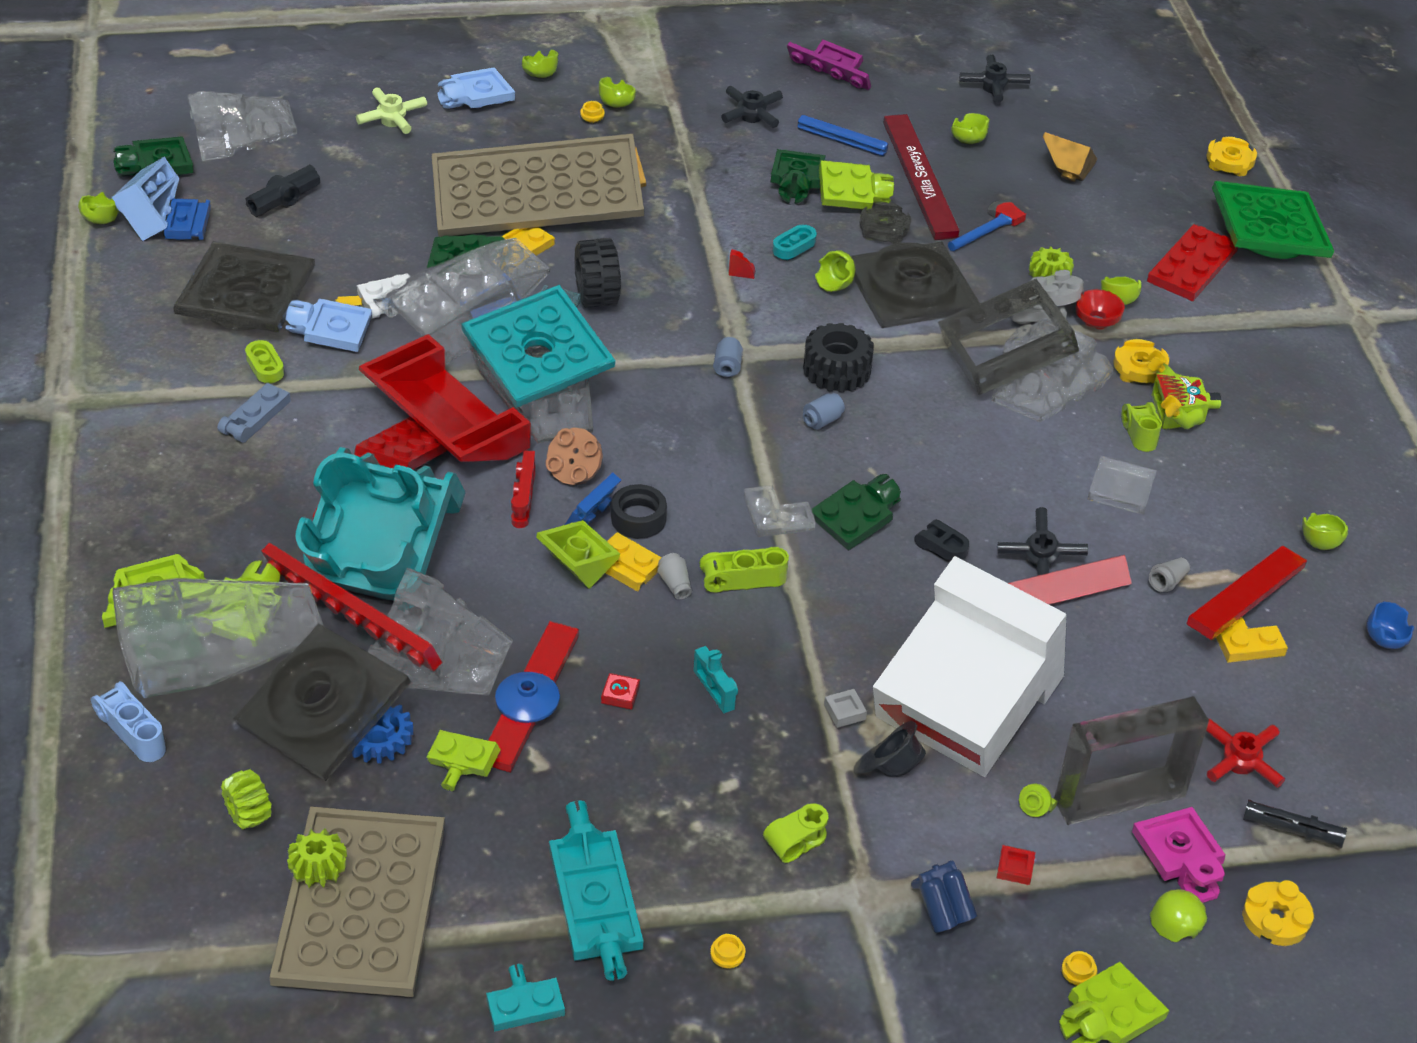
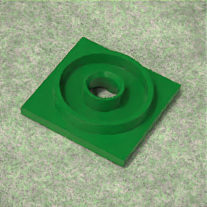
[1212,181,1334,259]

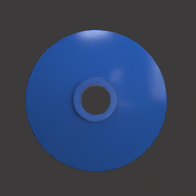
[495,672,560,723]

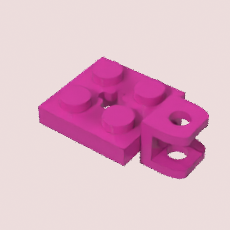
[1132,807,1226,903]

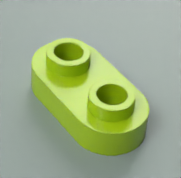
[245,340,284,384]

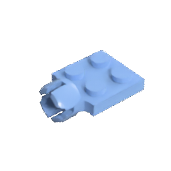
[437,68,515,109]
[286,299,372,352]

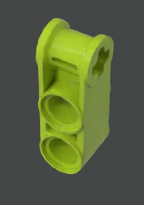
[699,547,789,593]

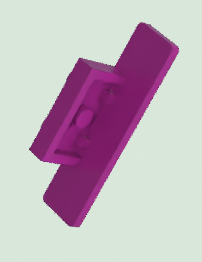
[787,39,871,90]

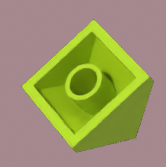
[536,520,620,589]

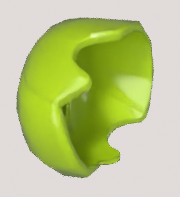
[522,50,559,78]
[599,77,636,108]
[951,113,990,144]
[78,192,119,224]
[815,250,855,292]
[1101,277,1141,306]
[1302,513,1348,550]
[1150,889,1207,942]

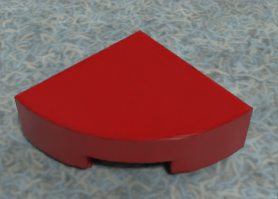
[729,249,756,279]

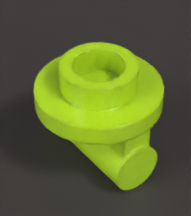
[1019,783,1058,817]

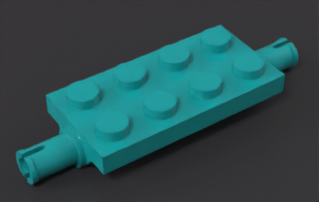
[549,800,644,980]

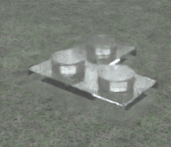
[744,485,815,537]

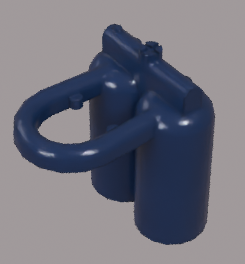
[911,860,978,933]

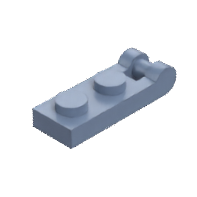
[217,383,291,443]

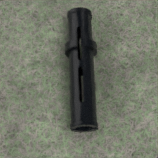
[1243,799,1347,848]

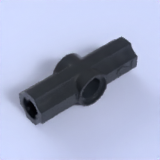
[245,165,321,217]

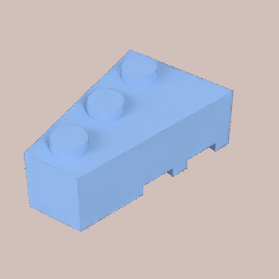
[112,157,179,241]

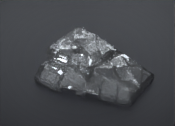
[187,91,297,161]
[991,318,1114,422]
[358,568,513,695]

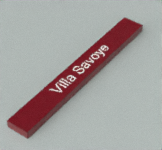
[883,114,960,240]

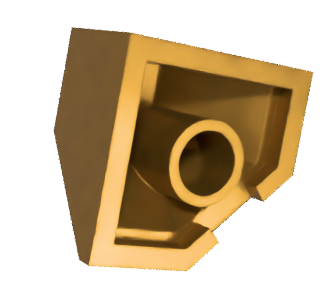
[1043,132,1097,181]

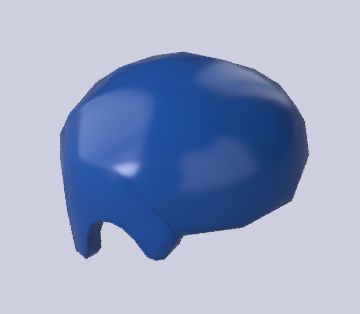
[1366,601,1414,649]

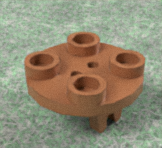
[546,427,603,486]

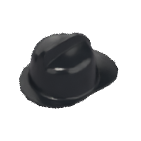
[853,721,926,777]

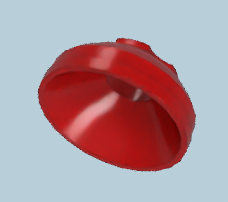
[1076,289,1125,330]

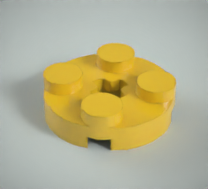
[1206,137,1257,176]
[1113,339,1169,383]
[1242,880,1314,946]

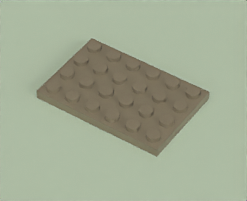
[269,807,445,997]

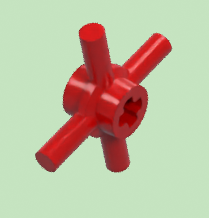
[1202,719,1285,788]

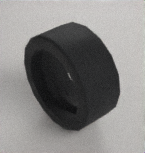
[611,484,667,539]

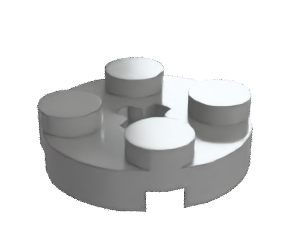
[1031,270,1084,306]

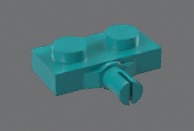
[693,646,738,714]
[486,964,565,1032]

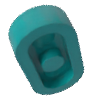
[772,225,817,260]

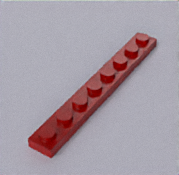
[261,543,443,672]

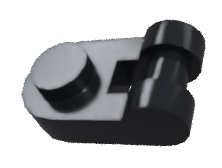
[914,519,969,561]

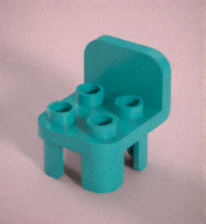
[296,447,466,600]

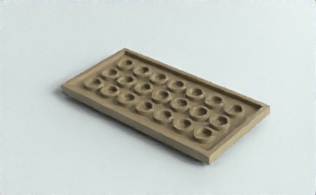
[432,134,644,237]

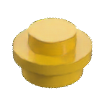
[580,101,605,123]
[710,934,746,968]
[1061,951,1097,985]

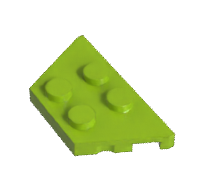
[102,554,220,628]

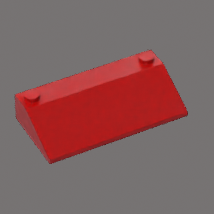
[359,334,531,462]

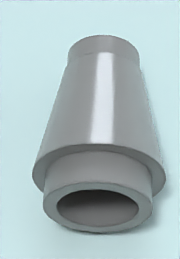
[657,553,692,600]
[1149,557,1190,592]

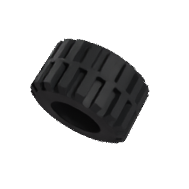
[574,238,621,308]
[803,323,874,392]

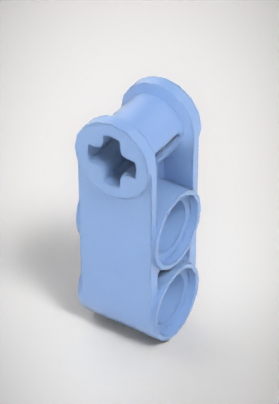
[91,681,166,762]

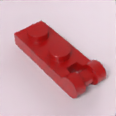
[511,450,535,528]

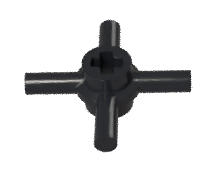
[959,54,1031,102]
[721,86,783,128]
[997,507,1088,576]

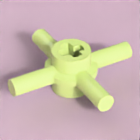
[356,87,427,134]

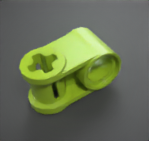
[1121,402,1162,452]
[763,803,828,863]

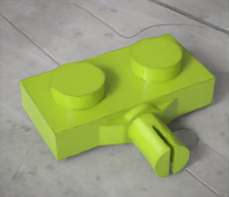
[427,730,501,791]

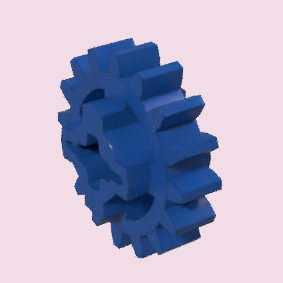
[341,699,414,763]

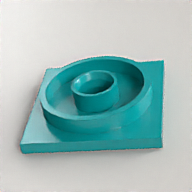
[461,285,616,408]

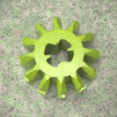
[1029,246,1074,278]
[221,769,272,829]
[287,828,347,888]

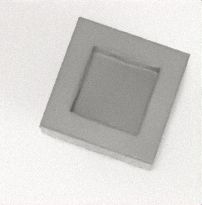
[824,689,867,728]

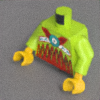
[1148,350,1221,429]

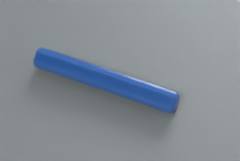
[797,115,888,156]

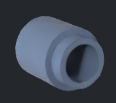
[713,337,743,377]
[803,393,845,430]

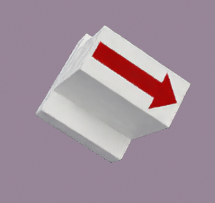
[873,556,1066,777]

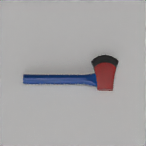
[948,200,1026,251]

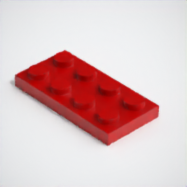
[1147,224,1238,301]
[354,417,447,470]

